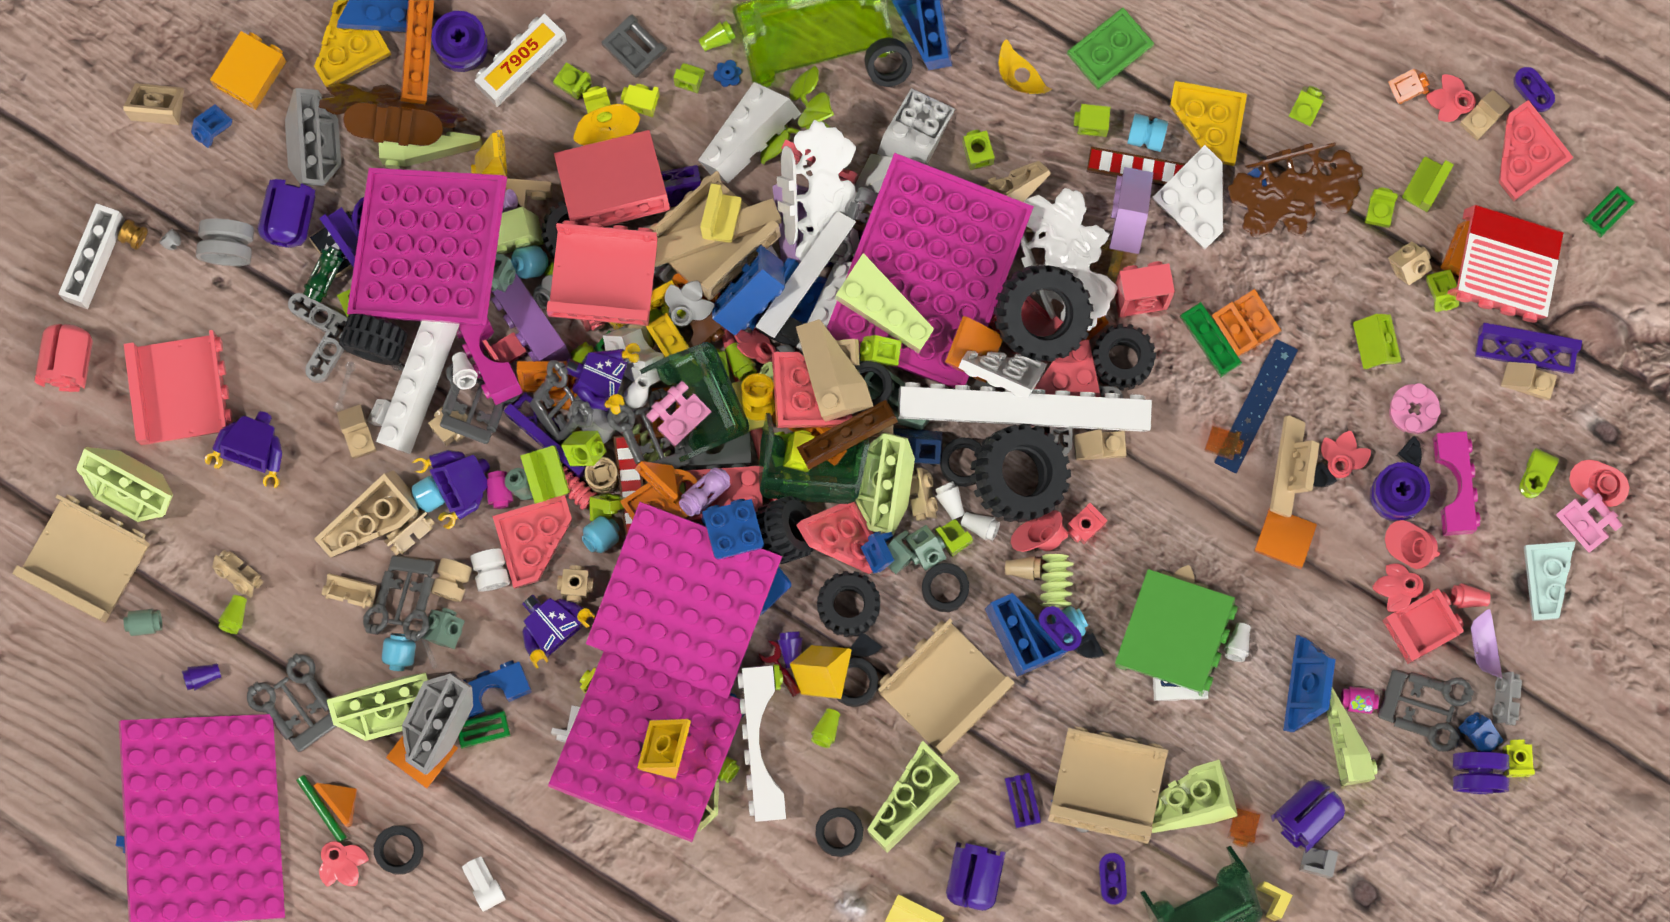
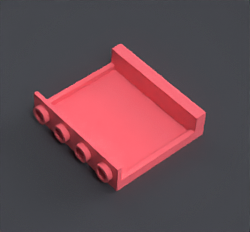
[554,130,670,227]

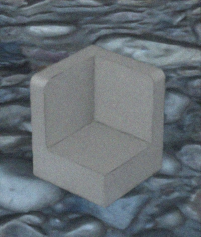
[1299,848,1338,879]

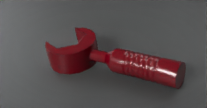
[759,641,801,697]

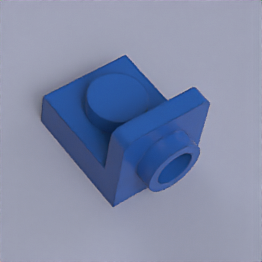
[191,104,232,148]
[861,531,894,574]

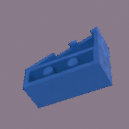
[891,0,952,70]
[712,245,785,335]
[985,593,1068,677]

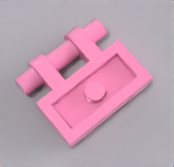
[645,381,711,447]
[1556,487,1623,553]

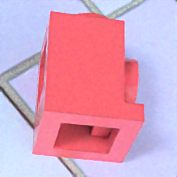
[1067,503,1108,544]

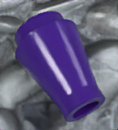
[778,631,803,668]
[182,663,221,691]

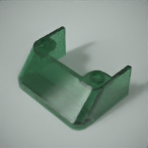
[640,342,749,463]
[759,413,870,504]
[1140,845,1263,922]

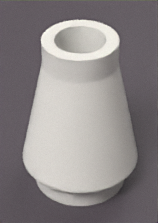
[452,352,478,390]
[623,376,650,409]
[935,481,965,520]
[961,512,1000,541]
[1224,623,1251,662]

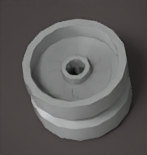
[196,218,254,266]

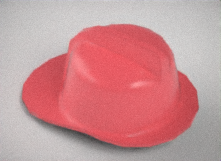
[1570,459,1629,507]
[1011,510,1068,552]
[1385,520,1440,569]

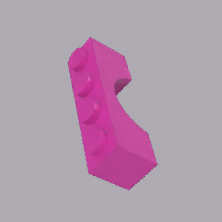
[456,317,523,405]
[1433,431,1480,536]

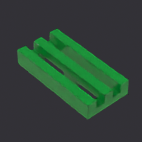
[1582,186,1635,238]
[458,711,511,749]

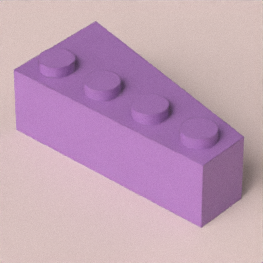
[490,274,572,361]

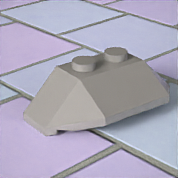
[285,88,341,186]
[402,673,473,775]

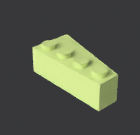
[496,207,544,254]
[835,253,934,354]
[867,741,960,853]

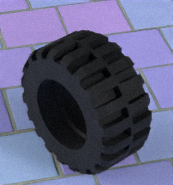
[994,265,1094,361]
[970,424,1071,523]

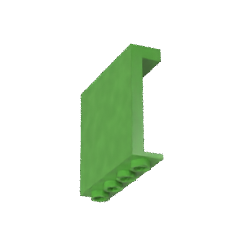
[1115,569,1238,697]

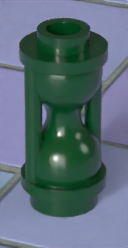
[303,246,345,302]

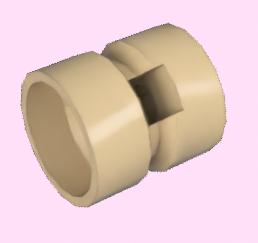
[585,457,619,495]
[431,558,472,602]

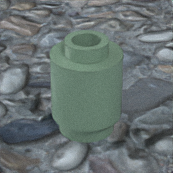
[505,468,533,500]
[123,608,163,636]

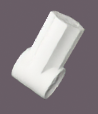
[462,856,506,912]

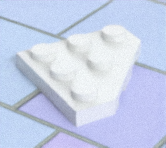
[1152,145,1223,250]
[958,351,1047,398]

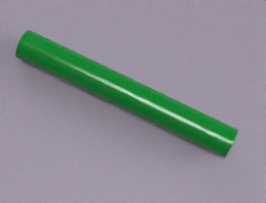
[296,775,347,842]

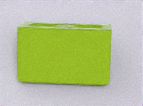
[1402,157,1454,212]
[1353,314,1402,369]
[520,445,570,504]

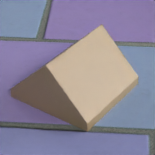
[123,83,184,125]

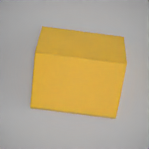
[790,645,852,699]
[637,719,691,779]

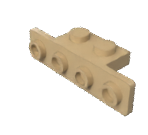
[1270,416,1319,517]

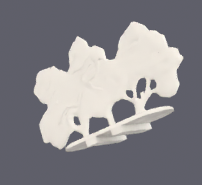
[777,120,866,261]
[1020,188,1118,331]

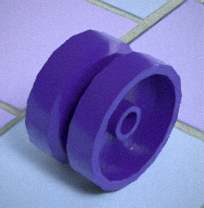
[431,11,488,72]
[1370,462,1430,522]
[1453,752,1509,794]

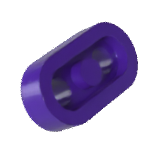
[1513,67,1555,112]
[1038,606,1082,651]
[1099,853,1127,905]

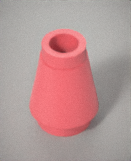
[1451,583,1490,608]

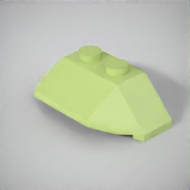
[855,433,915,535]
[76,447,173,522]
[327,673,428,741]

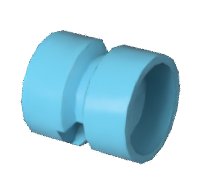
[1127,113,1168,152]

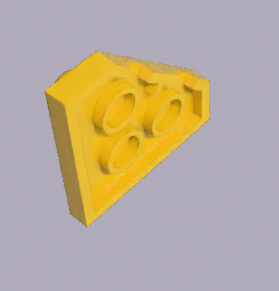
[314,0,391,88]
[1170,81,1247,166]

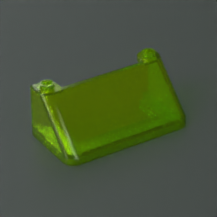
[732,0,895,88]

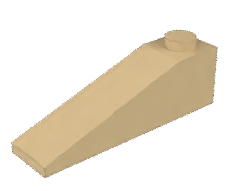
[982,161,1051,202]
[796,319,874,422]
[314,470,418,558]

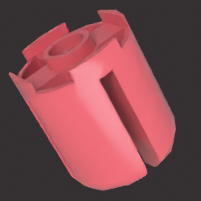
[34,324,93,392]

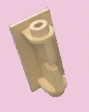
[910,468,938,521]
[384,509,435,556]
[212,550,263,598]
[322,573,377,609]

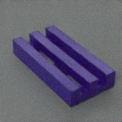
[1004,773,1041,829]

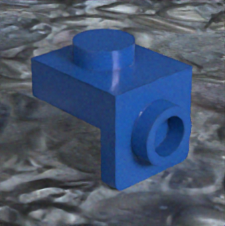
[1459,712,1504,752]

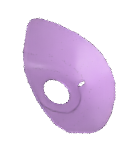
[1471,609,1502,678]

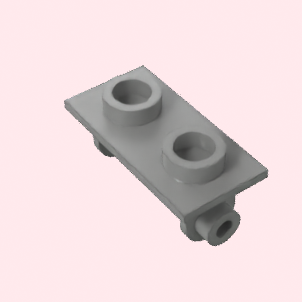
[1492,672,1522,726]

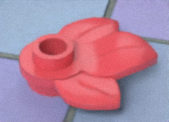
[1426,74,1476,122]
[734,327,775,364]
[1321,431,1371,478]
[1372,564,1424,612]
[319,841,369,887]

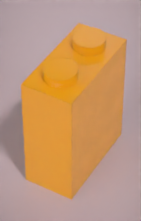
[210,31,286,110]

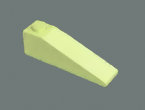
[379,132,483,169]
[1326,687,1378,786]
[1152,760,1238,833]

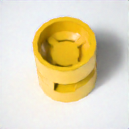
[741,373,775,421]

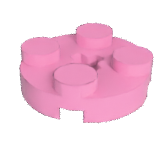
[1389,383,1441,434]

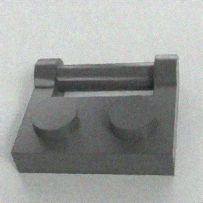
[601,14,667,78]

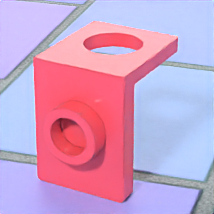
[482,332,527,364]

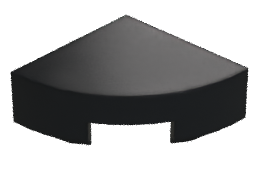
[1396,436,1422,467]
[1313,462,1337,488]
[849,632,882,657]
[1074,633,1105,659]

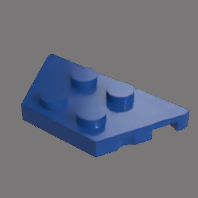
[337,0,408,32]
[1283,635,1336,733]

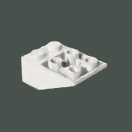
[877,88,955,165]

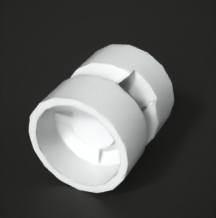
[470,548,510,592]

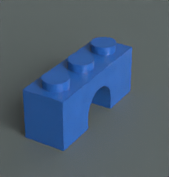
[463,660,532,719]

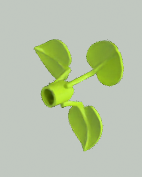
[760,65,834,165]

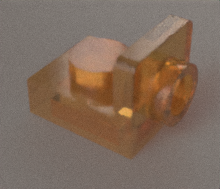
[1205,426,1245,460]
[1227,808,1260,848]

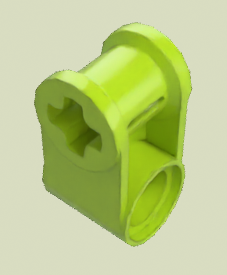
[1519,448,1559,499]

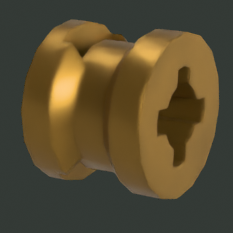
[118,219,148,250]

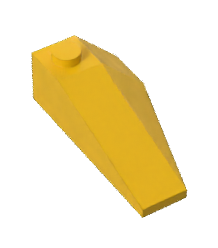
[471,130,508,179]

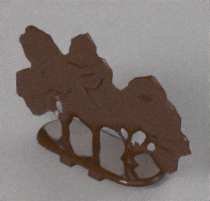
[318,83,467,146]
[1227,142,1363,238]

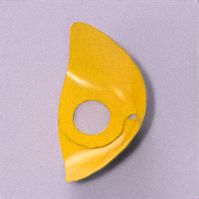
[998,39,1052,94]
[573,104,640,146]

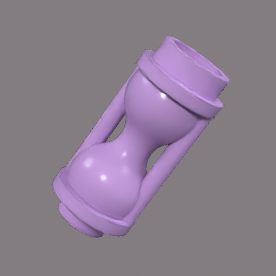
[679,468,730,516]

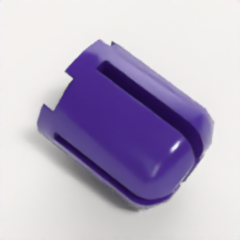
[257,179,316,248]
[1271,779,1345,853]
[946,842,1006,911]

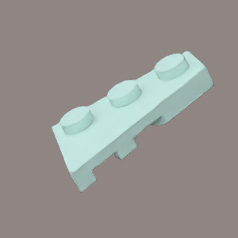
[1524,541,1576,621]

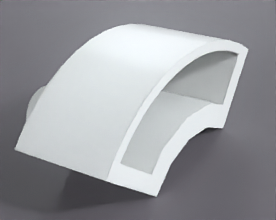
[603,328,667,385]

